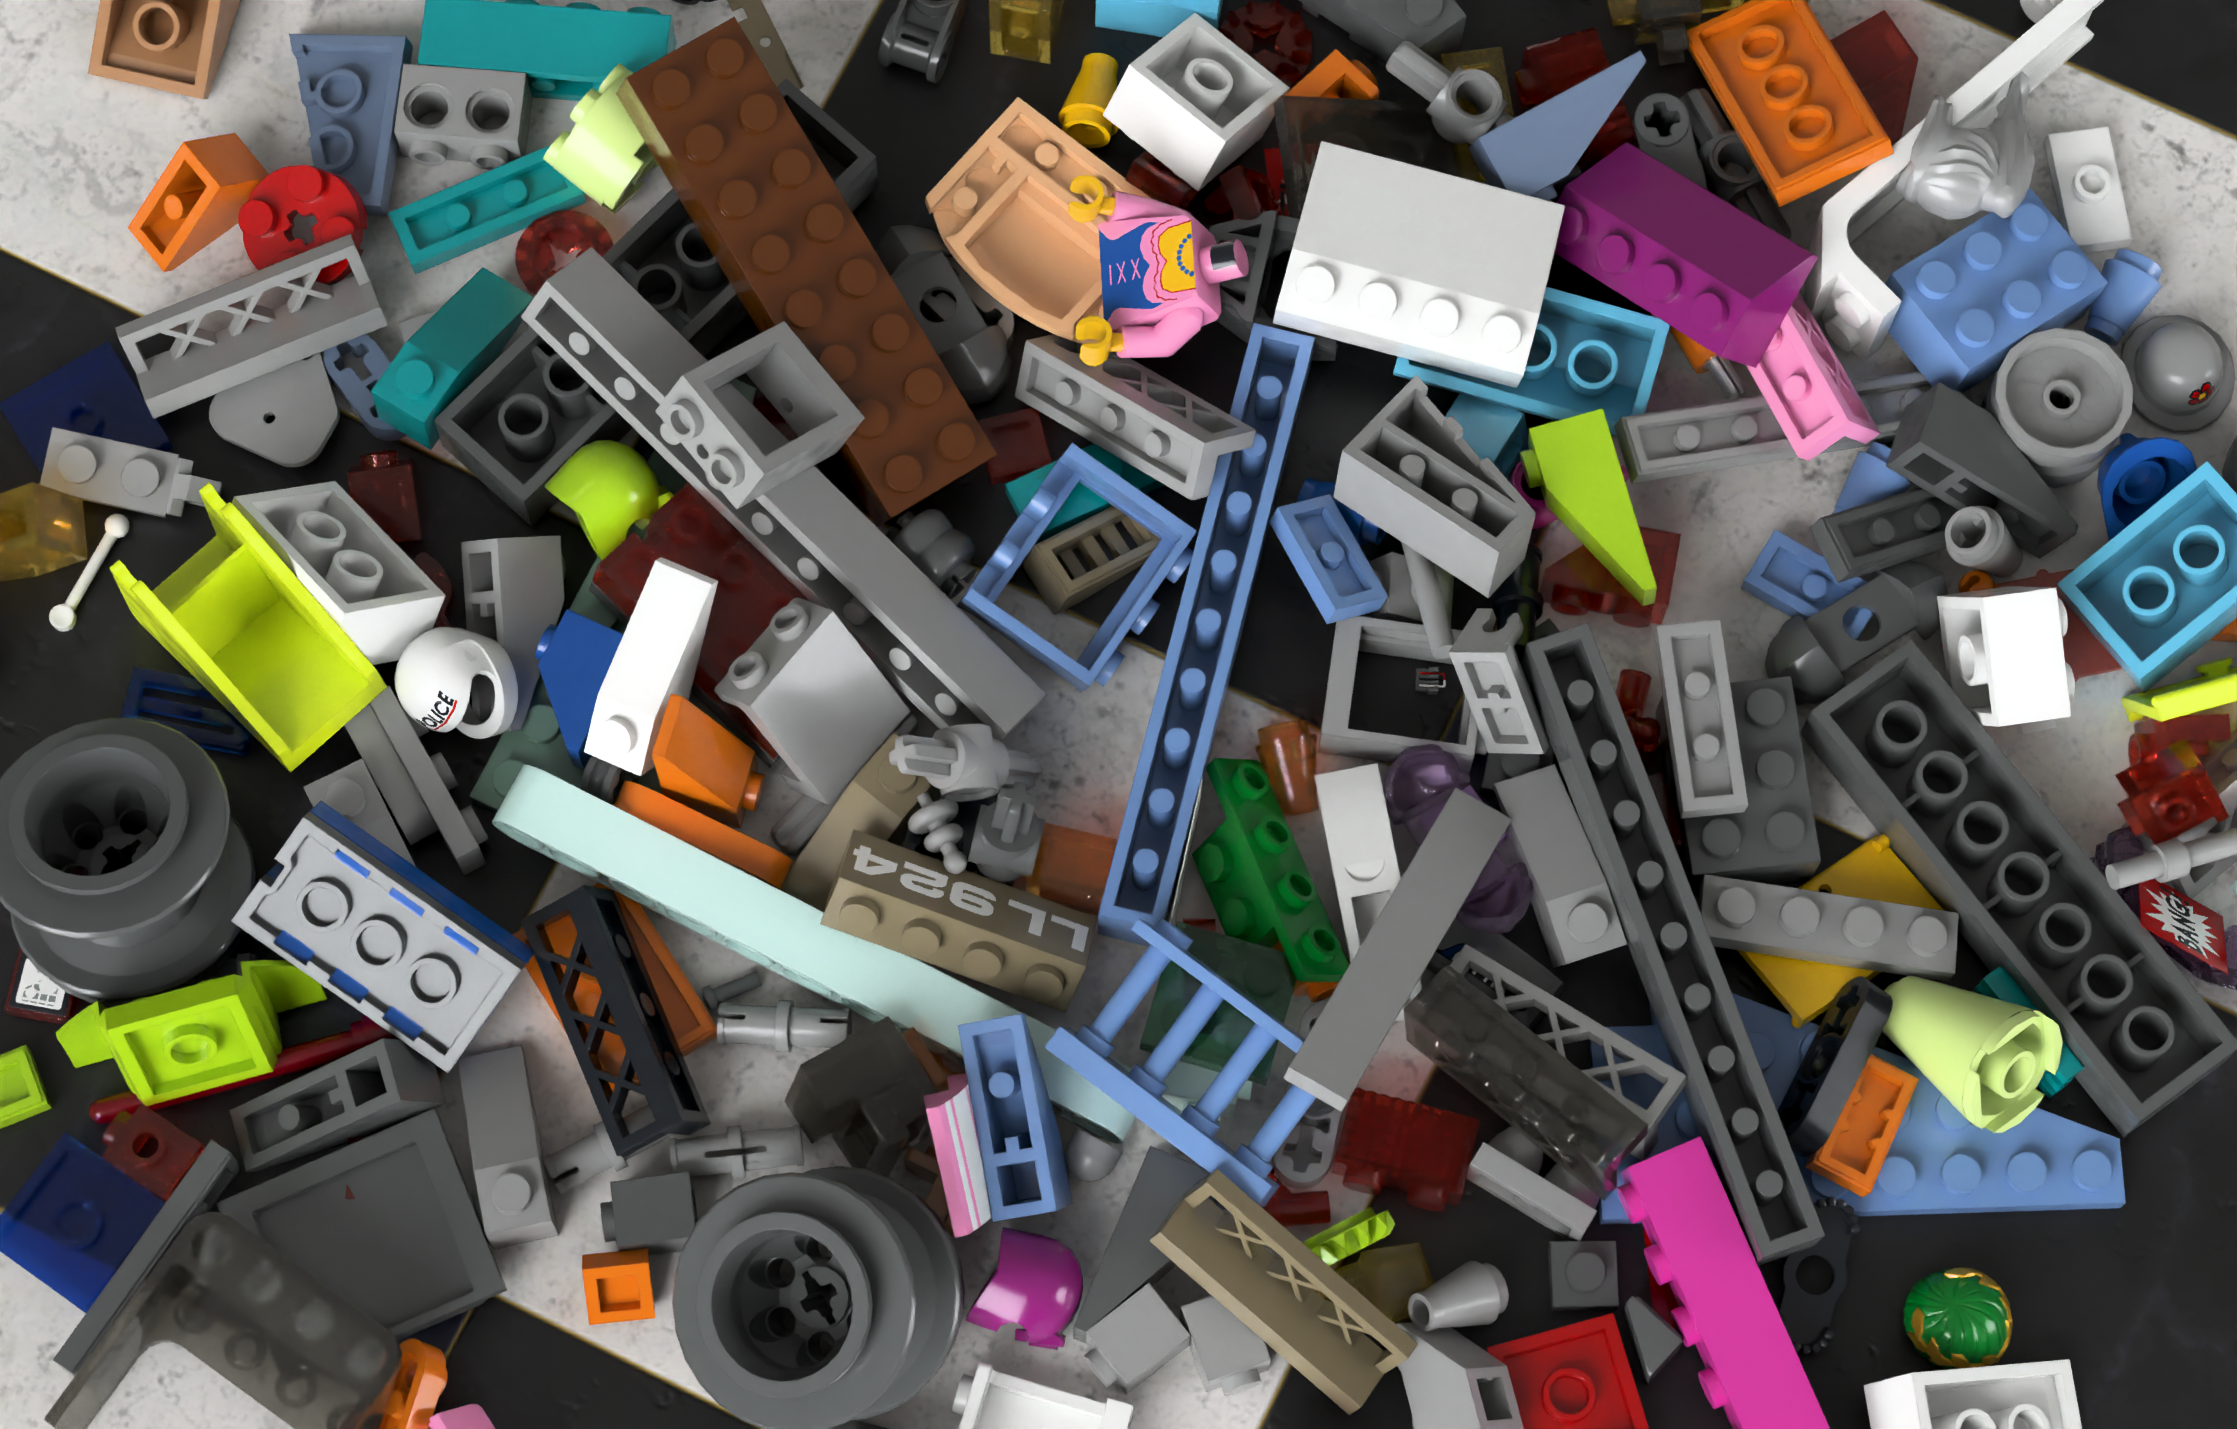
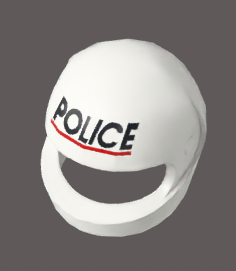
[394,627,518,739]

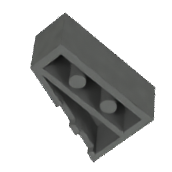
[1299,0,1467,63]

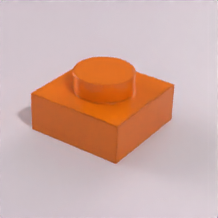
[582,1248,655,1325]

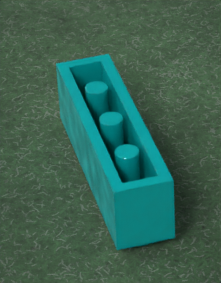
[417,0,676,101]

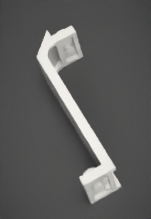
[1804,0,2104,362]

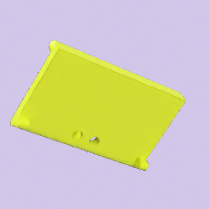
[2121,657,2237,722]

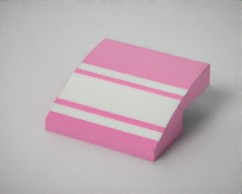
[923,1073,992,1238]

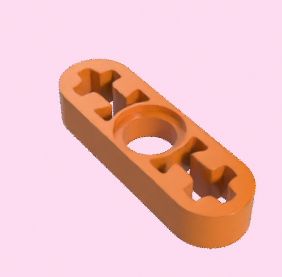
[613,781,794,890]

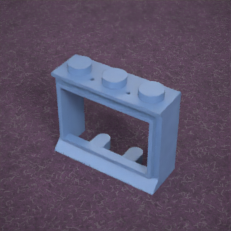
[956,443,1197,693]

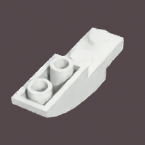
[1314,763,1426,1023]

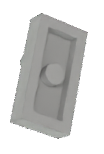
[1465,1121,1604,1241]

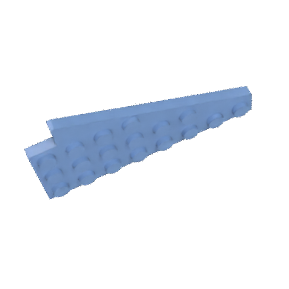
[1588,993,2126,1225]

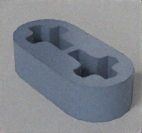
[324,334,407,441]

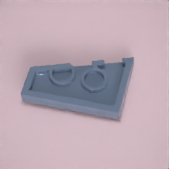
[289,34,413,216]

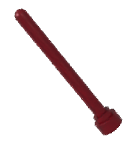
[89,1013,399,1124]

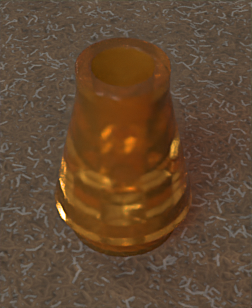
[1254,720,1319,817]

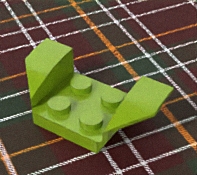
[56,960,328,1107]

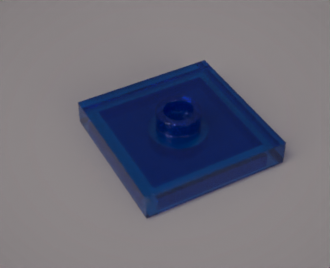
[0,341,173,511]
[0,1132,165,1314]

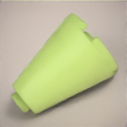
[1882,976,2063,1133]

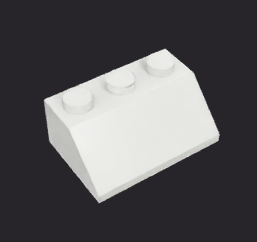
[232,481,446,665]

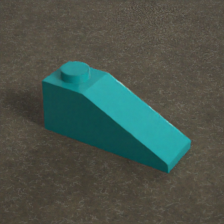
[371,267,534,450]

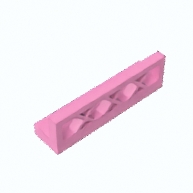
[1746,292,1881,461]

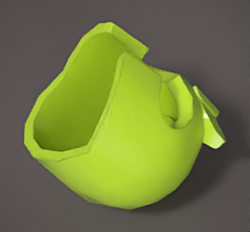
[544,440,674,562]

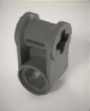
[878,0,967,84]
[1627,93,1707,189]

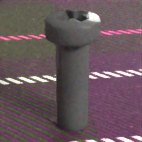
[702,971,762,1012]

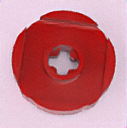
[238,165,367,286]

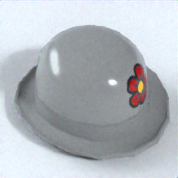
[2120,315,2236,432]

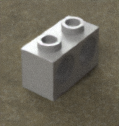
[394,64,533,170]

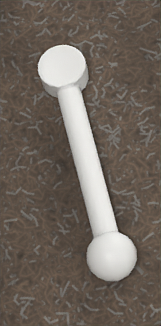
[49,514,130,632]

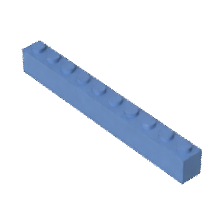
[1098,323,1315,946]

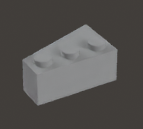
[1333,374,1536,598]

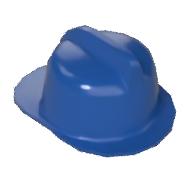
[2097,433,2197,541]

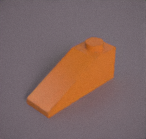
[652,694,766,829]

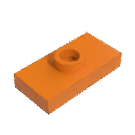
[1805,1054,1919,1197]

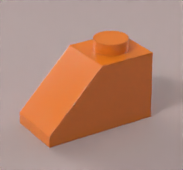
[127,133,269,272]

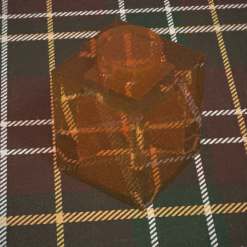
[1020,822,1117,916]

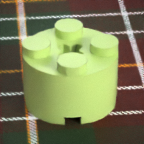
[543,63,659,214]

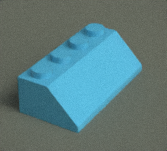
[1393,287,1670,438]

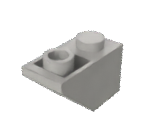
[1396,1322,1524,1429]

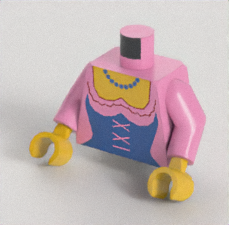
[1068,175,1249,366]

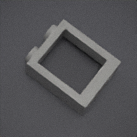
[655,321,865,510]
[1318,616,1487,774]

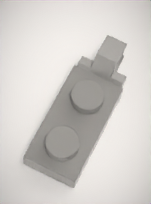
[39,427,222,518]

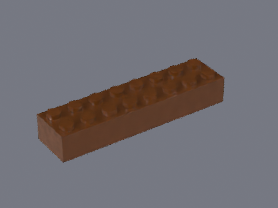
[616,17,997,527]

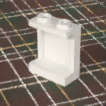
[952,1361,1134,1429]

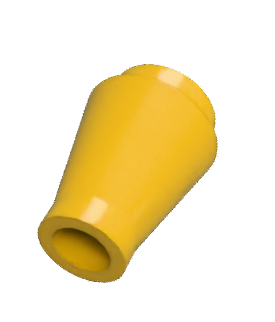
[1059,53,1119,148]

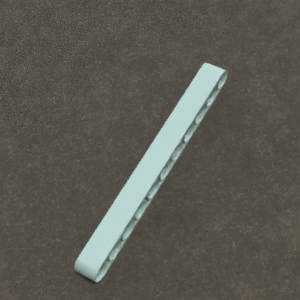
[492,765,1136,1144]

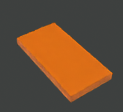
[1682,0,1894,208]

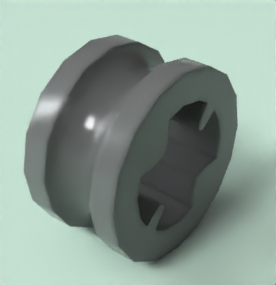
[581,756,639,805]

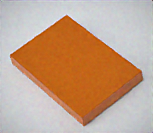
[512,883,717,1092]

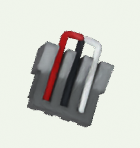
[1415,667,1446,695]

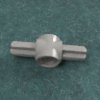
[1386,41,1514,145]
[889,724,1042,802]

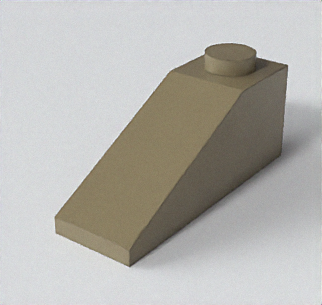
[781,732,941,912]

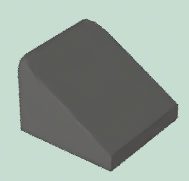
[1623,1296,1683,1385]

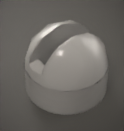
[1065,1127,1122,1182]

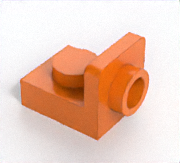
[1281,49,1379,137]

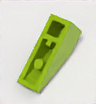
[1520,408,1657,606]

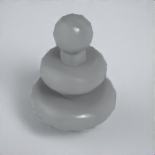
[908,792,968,874]

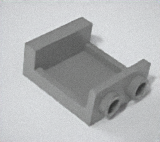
[714,597,910,805]

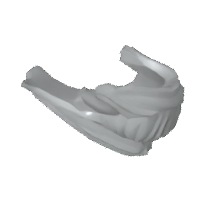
[1895,71,2035,220]

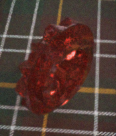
[1218,0,1312,87]
[515,210,614,294]

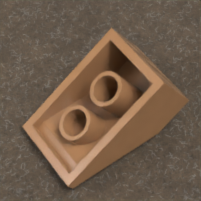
[88,0,241,100]

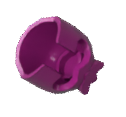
[965,1227,1083,1350]

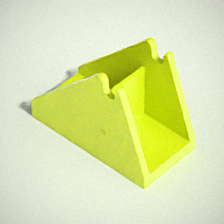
[109,482,387,773]

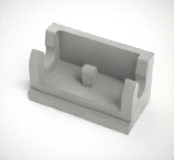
[1449,608,1549,754]

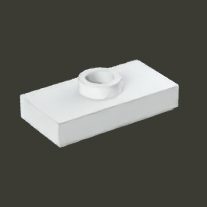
[2044,126,2133,253]

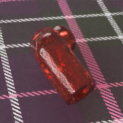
[1616,669,1661,752]
[1262,1167,1331,1227]

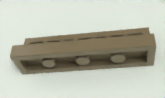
[1149,1169,1418,1415]

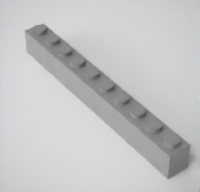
[521,247,1047,742]

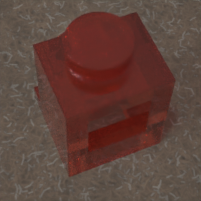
[2115,738,2229,844]
[101,1103,205,1204]

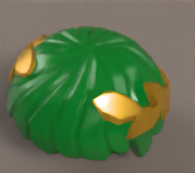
[1903,1267,2013,1370]

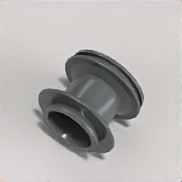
[0,718,256,1007]
[672,1166,965,1429]

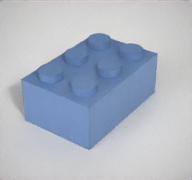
[1885,188,2108,393]

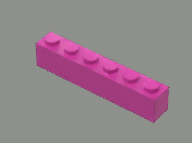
[1617,1136,1830,1429]

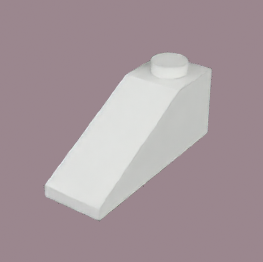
[584,557,718,776]

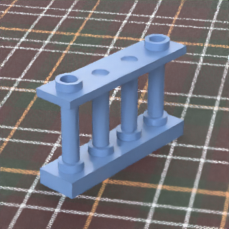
[1044,917,1316,1207]

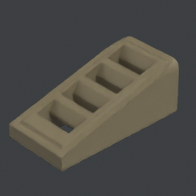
[1023,506,1160,615]

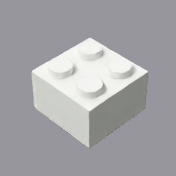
[1103,13,1290,191]
[1937,586,2075,727]

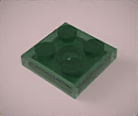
[1140,921,1297,1086]

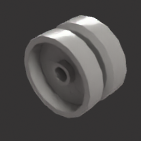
[1981,328,2134,488]

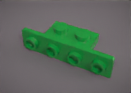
[1191,758,1349,982]

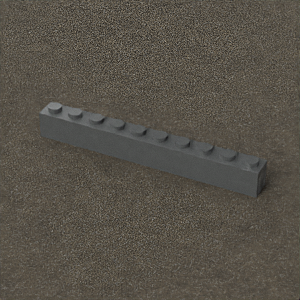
[1520,623,1825,1266]

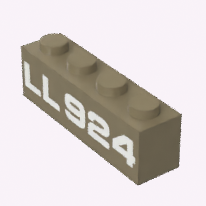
[820,829,1098,1013]

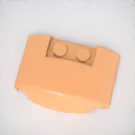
[925,97,1151,344]

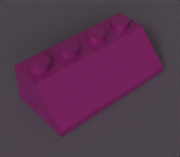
[1554,142,1818,368]

